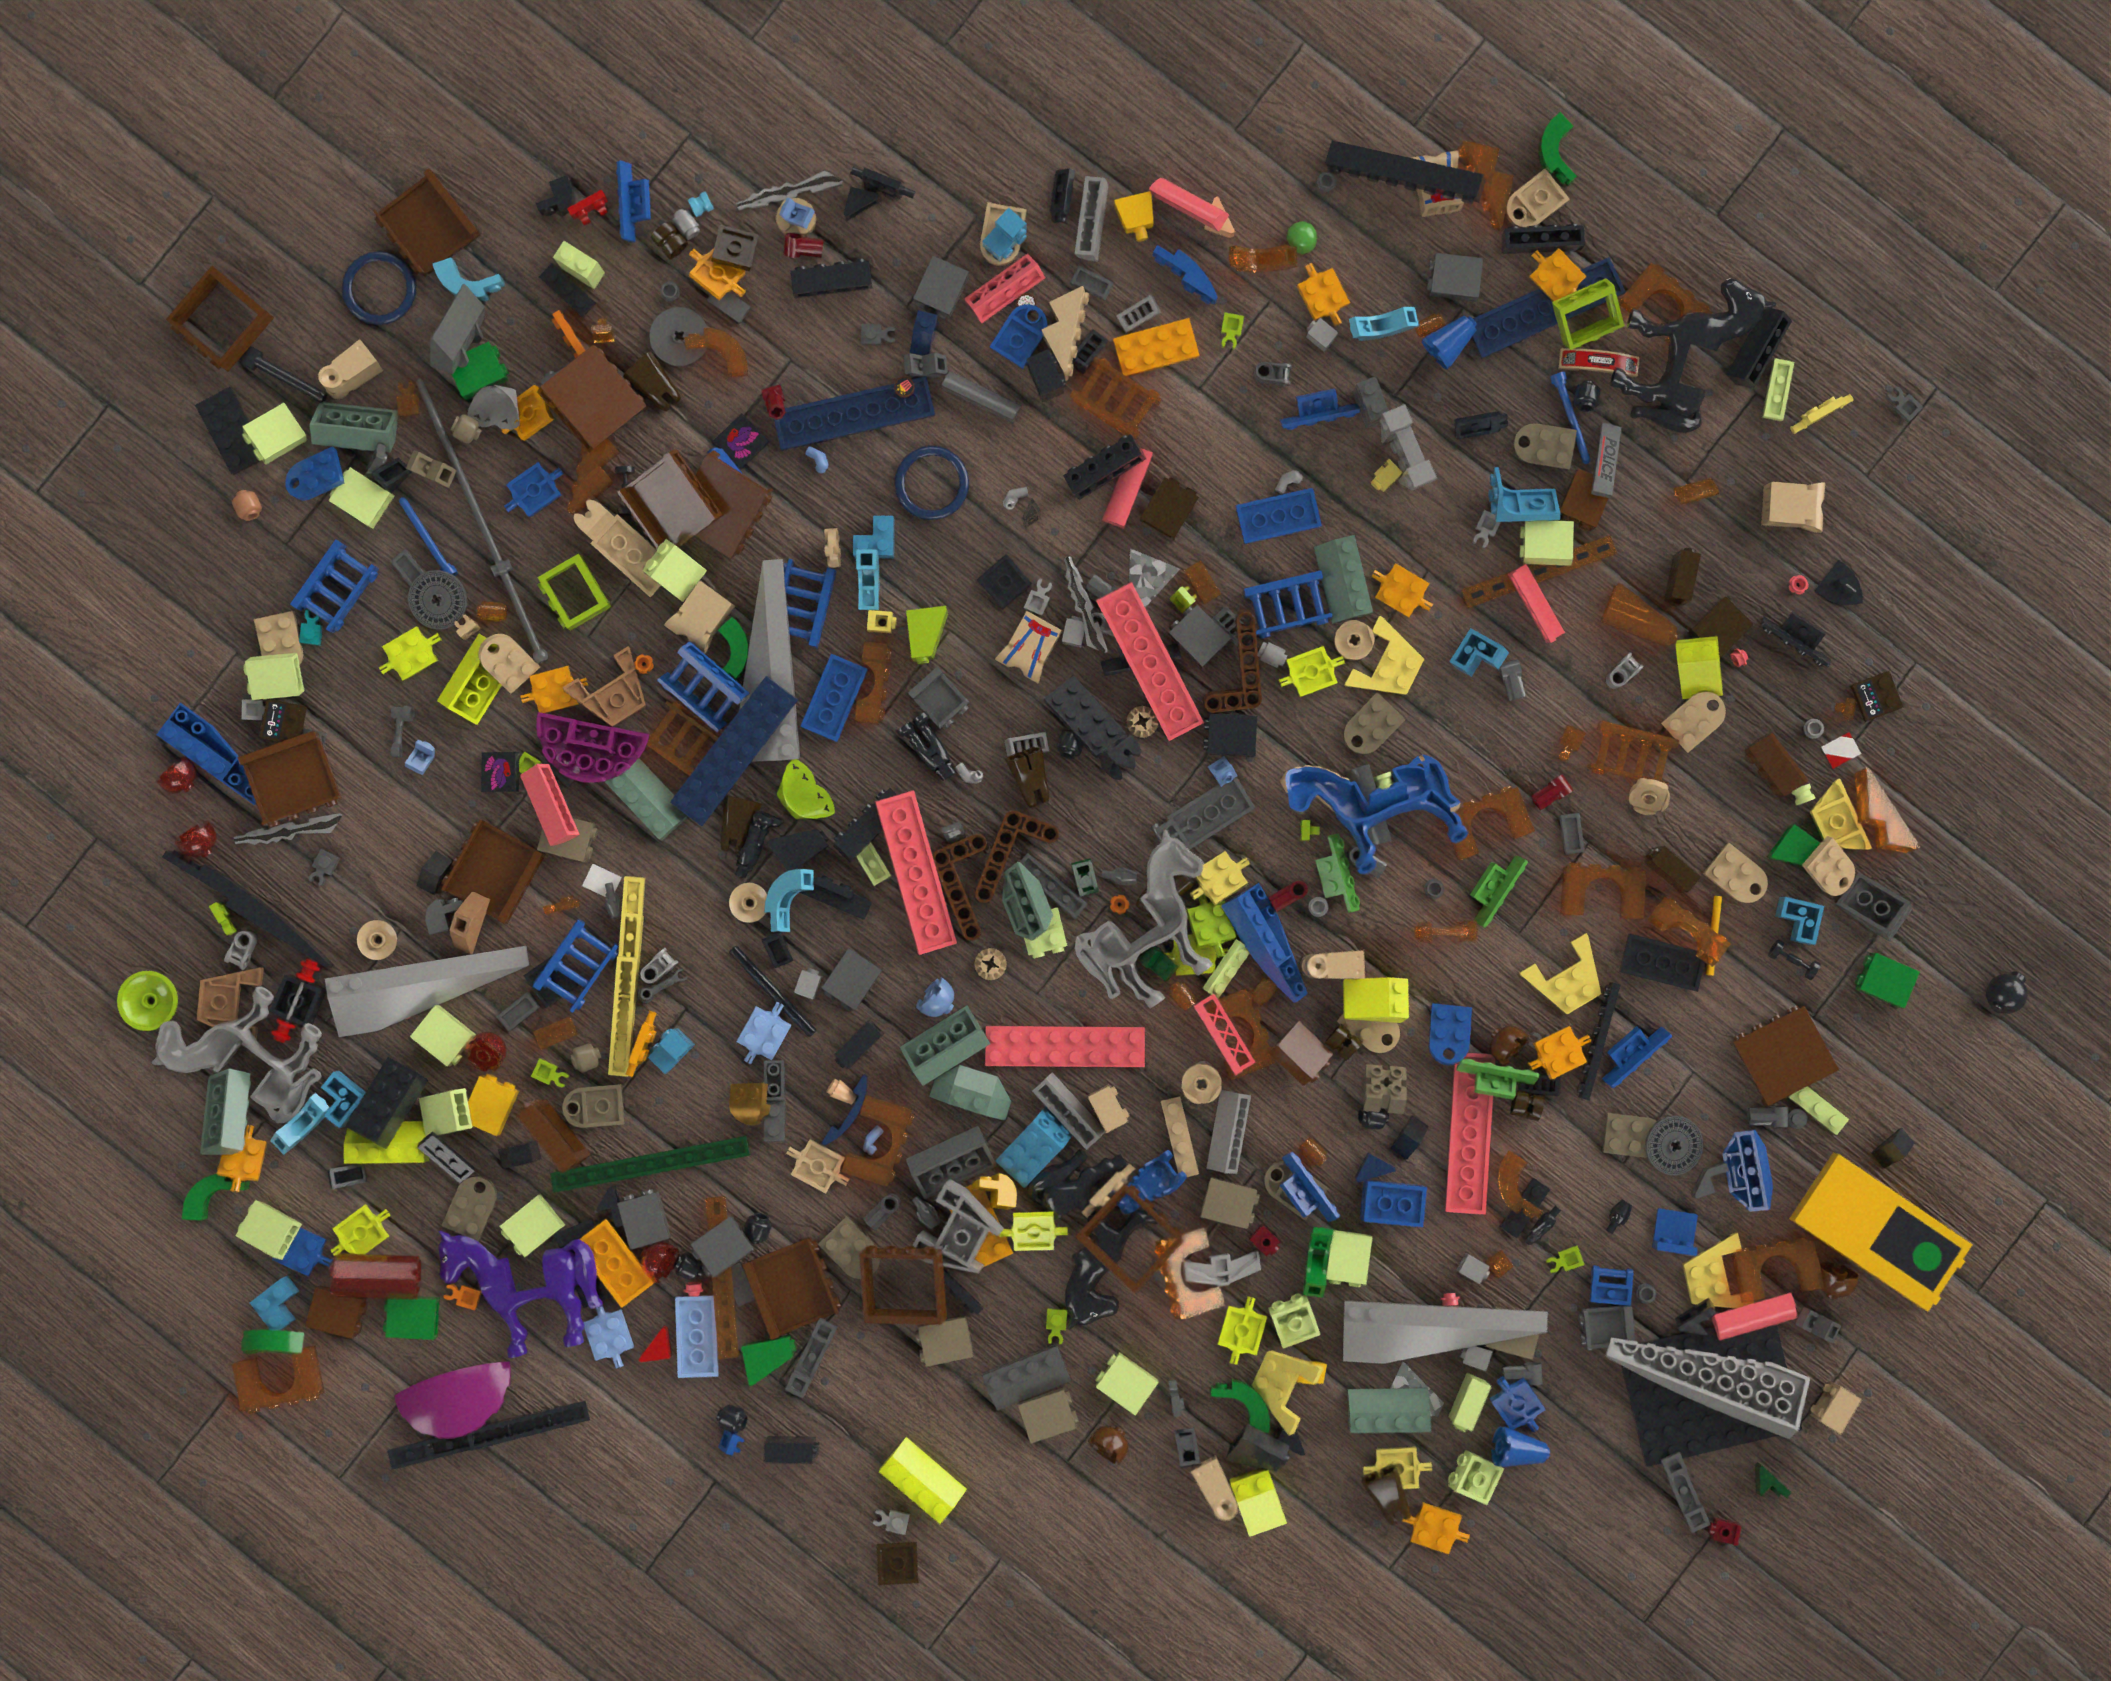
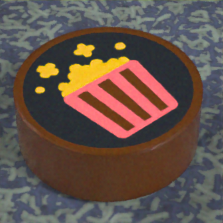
[894,377,914,398]

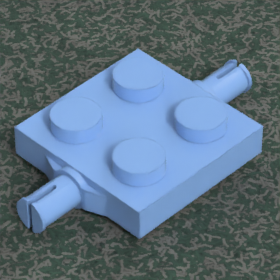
[737,1002,791,1064]
[583,1305,634,1368]

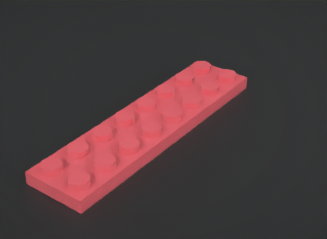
[1096,582,1204,741]
[875,790,957,955]
[985,1026,1145,1067]
[1445,1053,1495,1215]

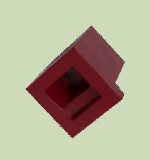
[1249,1224,1280,1256]
[1708,1517,1742,1546]

